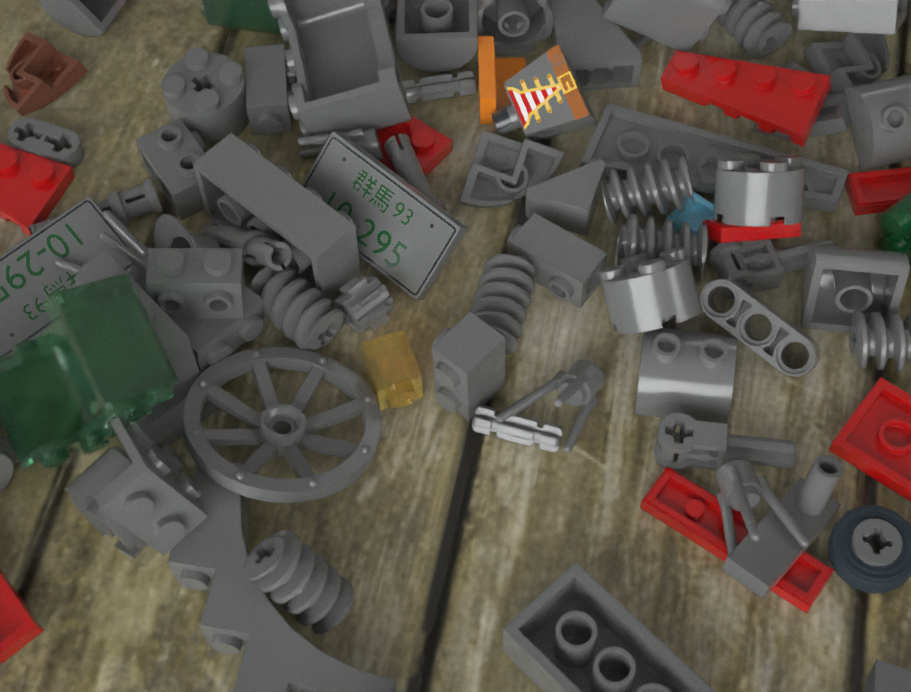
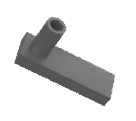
[722,455,843,599]

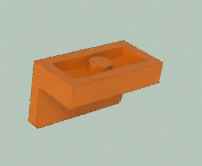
[478,36,526,124]

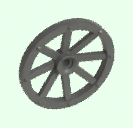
[183,347,382,503]

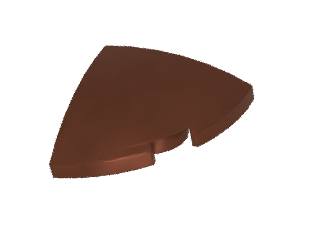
[3,31,88,116]

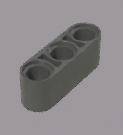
[700,279,820,377]

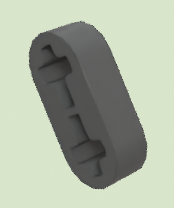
[7,118,85,169]

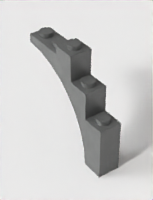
[168,461,397,692]

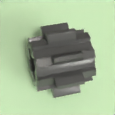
[335,276,394,333]

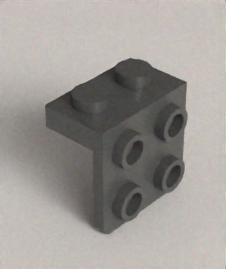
[95,415,208,556]

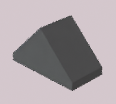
[525,158,606,236]

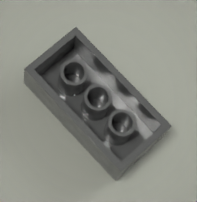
[193,133,362,302]
[503,562,715,692]

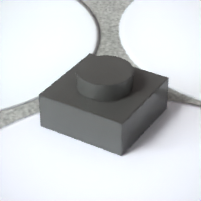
[809,92,851,137]

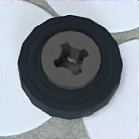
[828,505,911,593]

